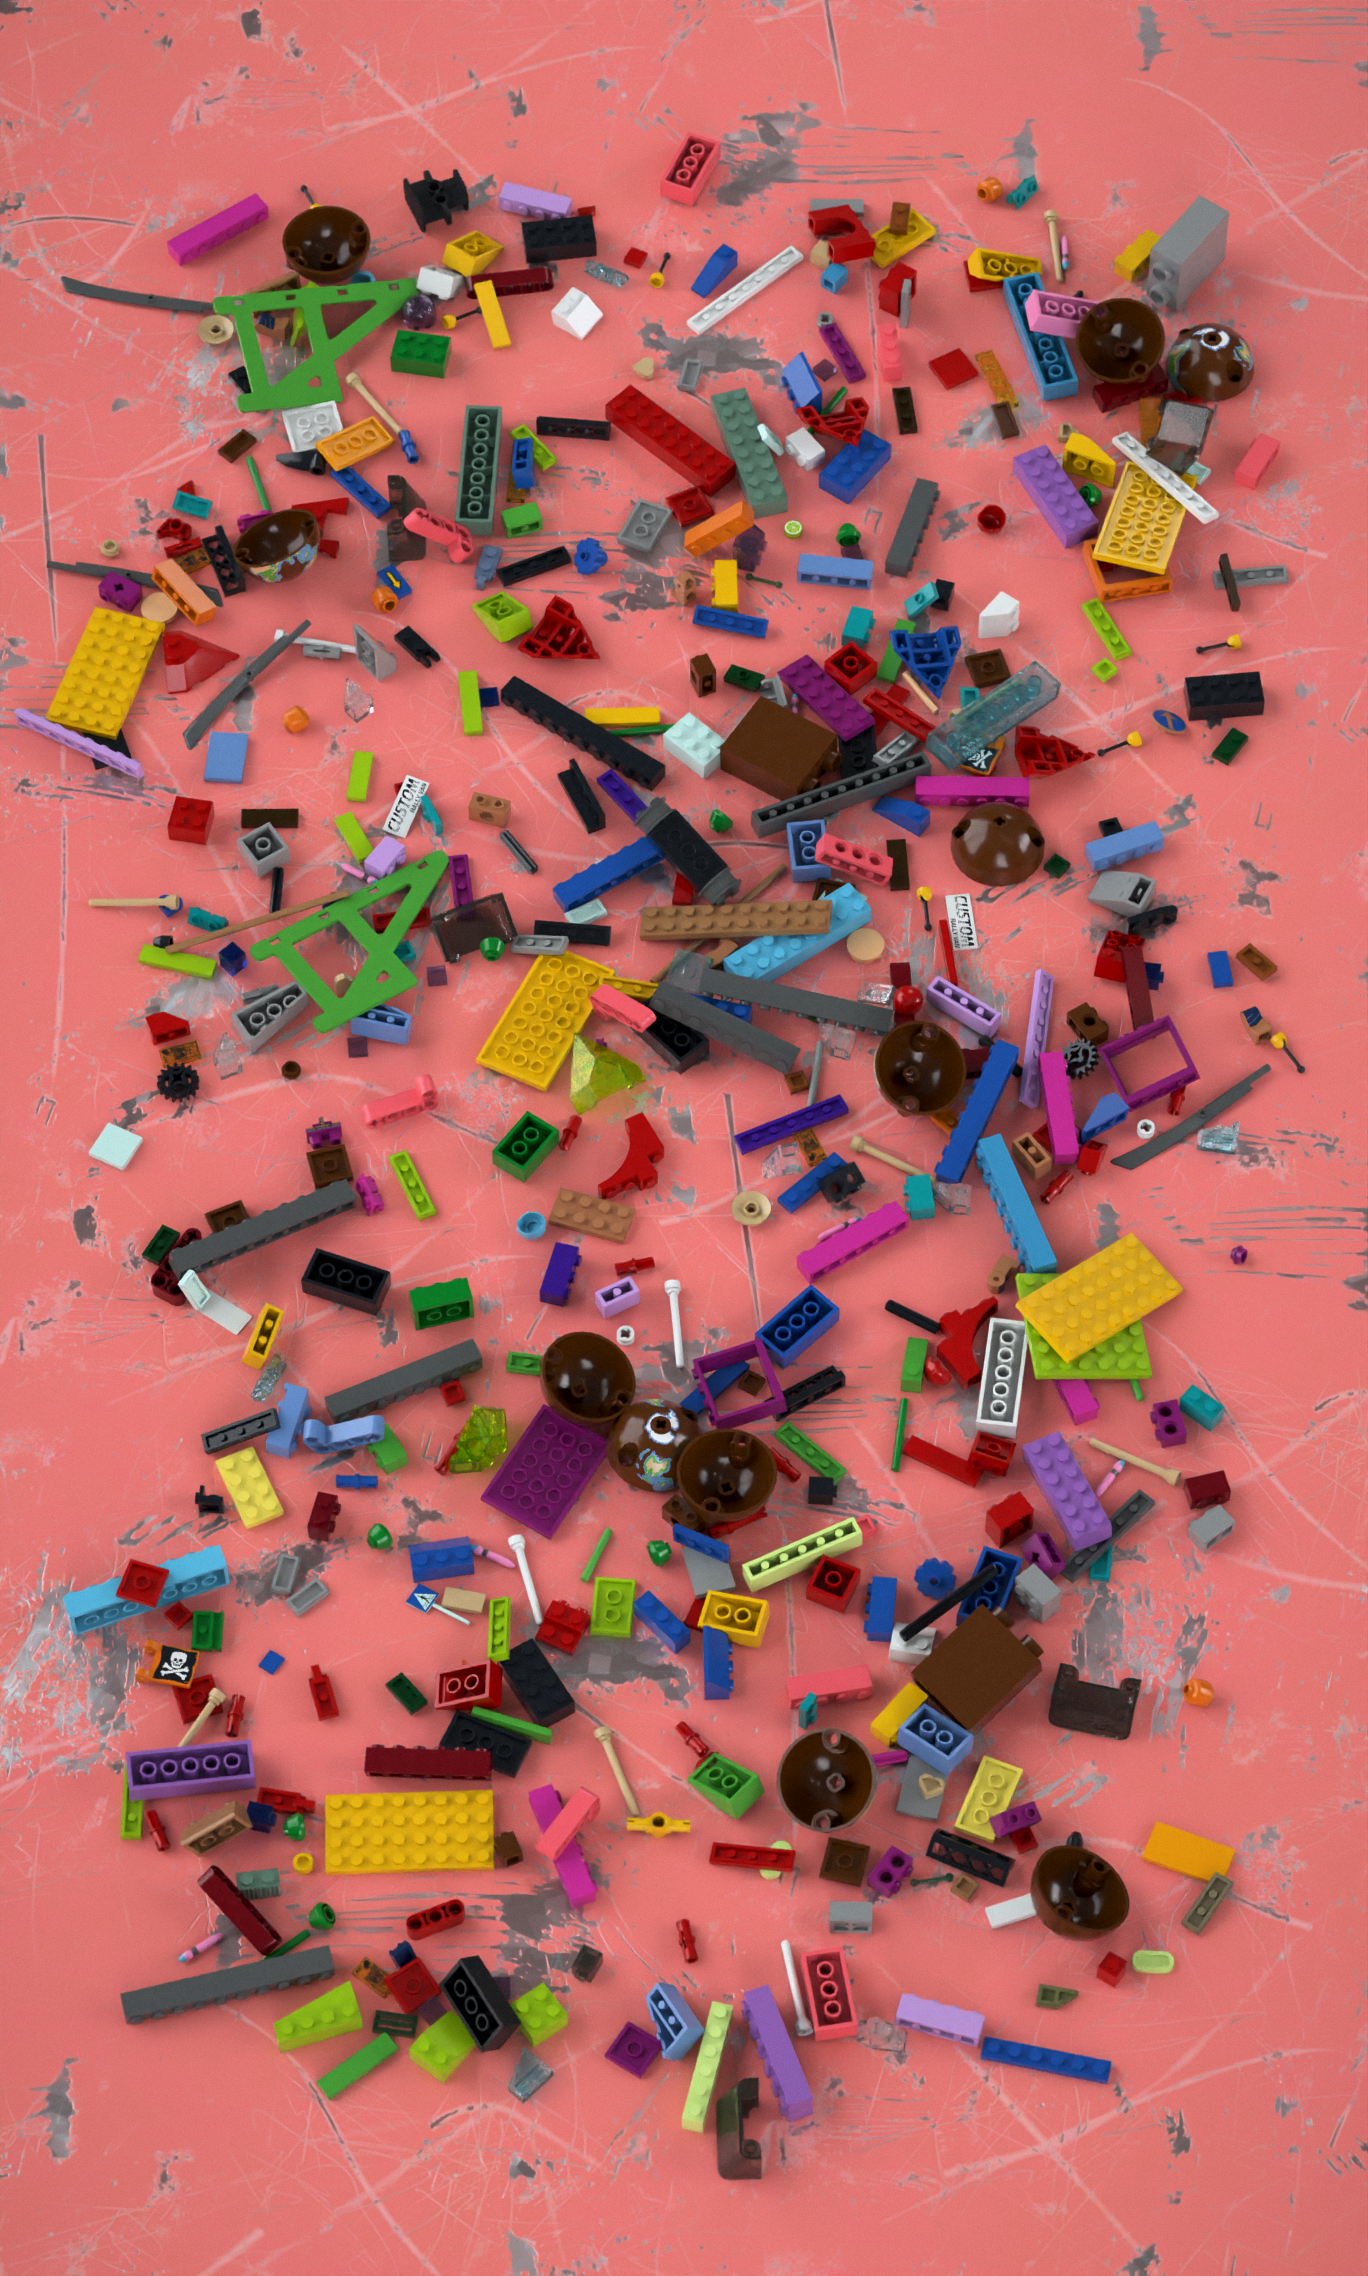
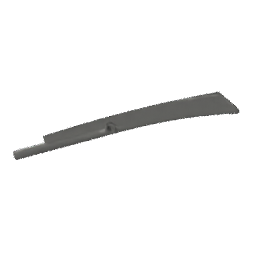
[61,276,214,312]
[47,561,223,607]
[183,619,311,750]
[1110,1064,1271,1170]

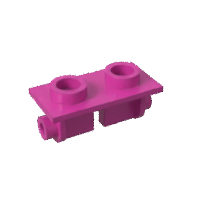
[237,510,273,533]
[356,1173,384,1216]

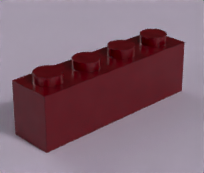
[1093,363,1168,413]

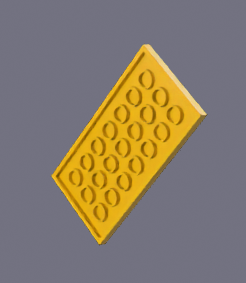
[1092,461,1198,575]
[45,607,166,740]
[476,950,616,1092]
[1015,1232,1183,1364]
[325,1790,494,1875]

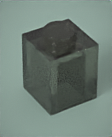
[572,1945,603,1983]

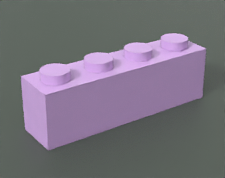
[498,181,573,220]
[926,975,1001,1038]
[895,1994,985,2047]

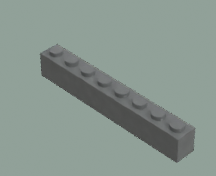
[648,980,801,1075]
[325,1338,483,1424]

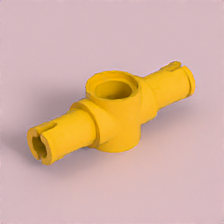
[627,1812,691,1838]

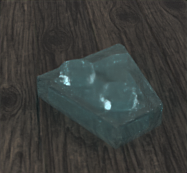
[1196,1121,1239,1155]
[507,2047,554,2103]

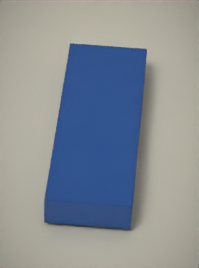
[672,1523,730,1563]

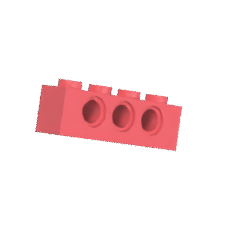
[815,833,893,886]

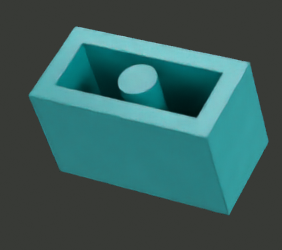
[841,606,876,650]
[902,1174,935,1220]
[1179,1384,1225,1432]

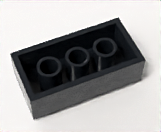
[521,215,597,264]
[1183,671,1265,721]
[629,996,709,1075]
[301,1248,391,1316]
[497,1638,575,1728]
[439,1955,521,2053]

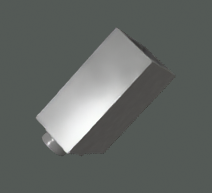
[1147,196,1230,312]

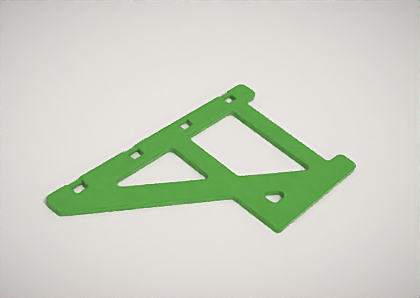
[212,278,419,413]
[250,850,449,1034]

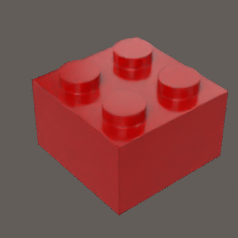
[878,262,917,317]
[824,641,877,696]
[167,796,215,845]
[985,1491,1034,1549]
[806,1554,861,1614]

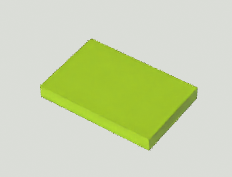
[590,1577,636,1638]

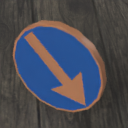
[1151,710,1186,734]

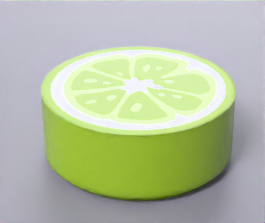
[784,520,802,539]

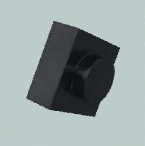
[1098,817,1123,838]

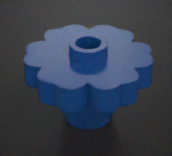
[574,537,608,576]
[914,1558,957,1599]

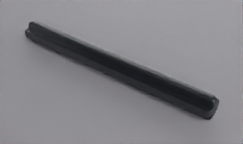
[899,1564,998,1642]

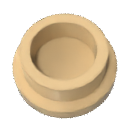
[101,539,120,557]

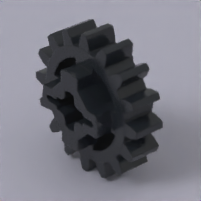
[1062,1038,1100,1080]
[157,1062,200,1103]

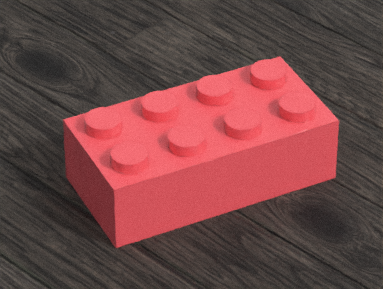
[660,132,721,206]
[800,1946,858,2041]

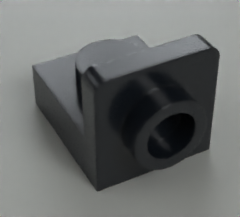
[195,1485,225,1514]

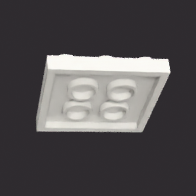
[282,400,343,452]

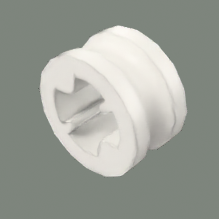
[1137,1119,1155,1139]
[616,1326,635,1346]

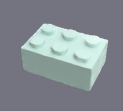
[663,713,726,779]

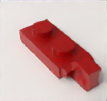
[309,1664,339,1721]
[256,1787,316,1815]

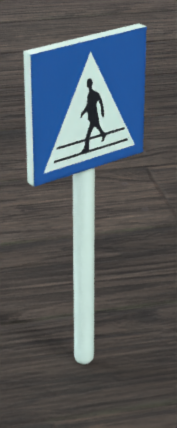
[406,1584,471,1625]

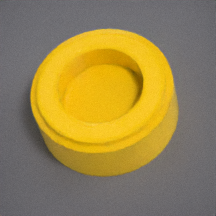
[293,1853,314,1875]

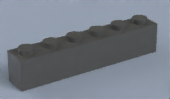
[885,478,941,578]

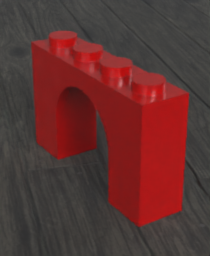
[808,204,876,264]

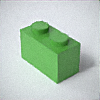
[501,502,543,539]
[365,1424,408,1475]

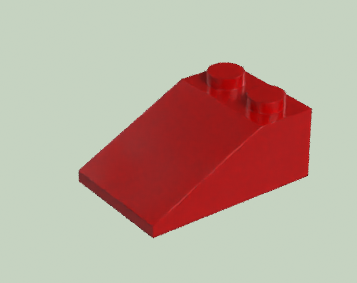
[435,1659,503,1710]

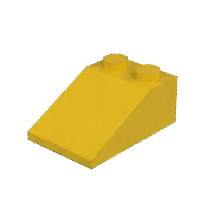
[442,230,504,277]
[1062,432,1116,488]
[698,1590,770,1648]

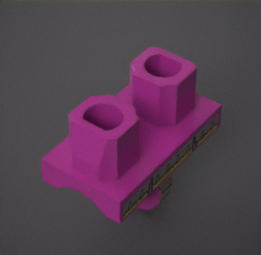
[306,1117,342,1150]

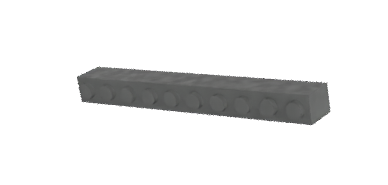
[751,751,932,839]
[699,967,893,1036]
[168,1179,357,1281]
[120,1945,335,2025]

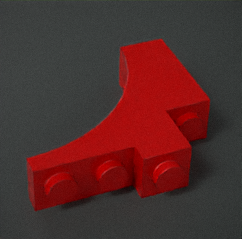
[598,1112,664,1200]
[937,1296,998,1391]

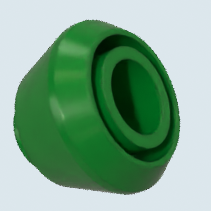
[1079,483,1102,508]
[836,523,861,547]
[709,809,733,833]
[479,937,506,962]
[366,1523,393,1550]
[647,1540,672,1567]
[283,1813,306,1842]
[308,1902,336,1930]

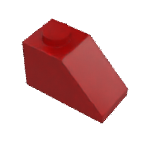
[145,1011,191,1046]
[1076,1139,1108,1176]

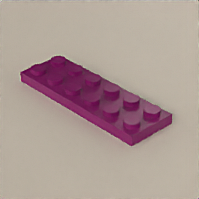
[777,655,875,742]

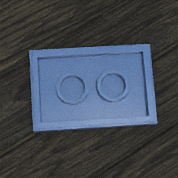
[204,731,249,784]

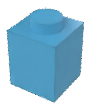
[821,262,848,294]

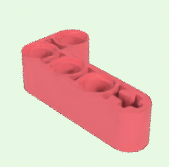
[403,508,473,564]
[590,984,656,1033]
[360,1074,439,1128]
[535,1786,600,1861]

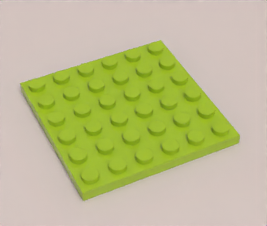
[1015,1273,1153,1379]

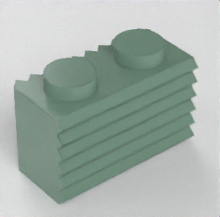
[236,1868,281,1901]

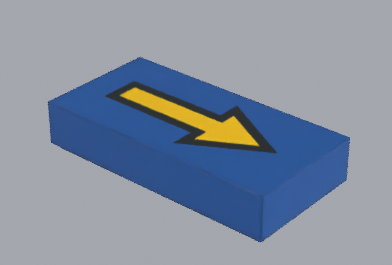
[377,564,412,600]

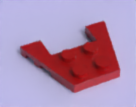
[291,497,349,559]

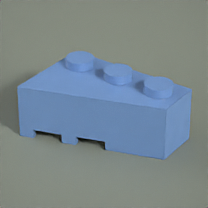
[350,1004,412,1045]
[265,1382,312,1459]
[645,1982,705,2061]

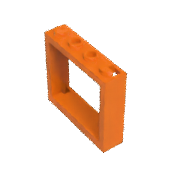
[1082,539,1173,603]

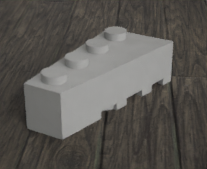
[231,980,309,1054]

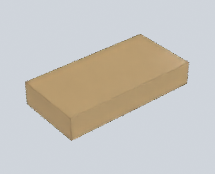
[441,1586,486,1615]

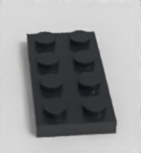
[837,713,878,780]
[439,1710,532,1779]

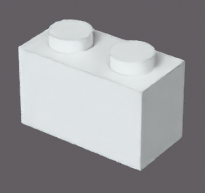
[785,427,825,472]

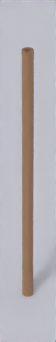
[650,863,787,984]
[165,889,350,954]

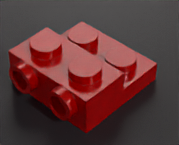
[967,1431,1017,1477]
[535,1599,590,1656]

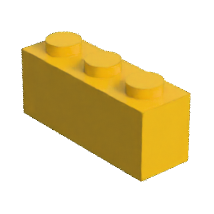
[1114,229,1161,283]
[711,560,738,613]
[241,1303,284,1370]
[870,1681,929,1748]

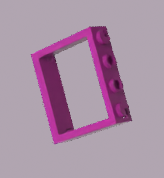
[1098,1015,1200,1112]
[691,1338,787,1429]

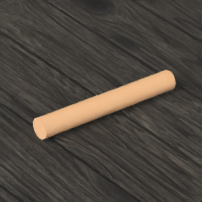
[902,671,939,715]

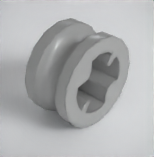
[817,312,833,328]

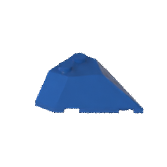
[889,626,962,699]

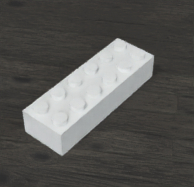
[975,1317,1028,1438]

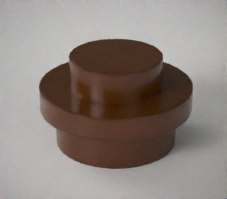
[281,1061,301,1080]

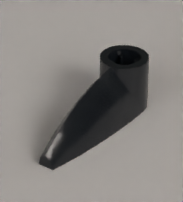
[276,451,327,476]

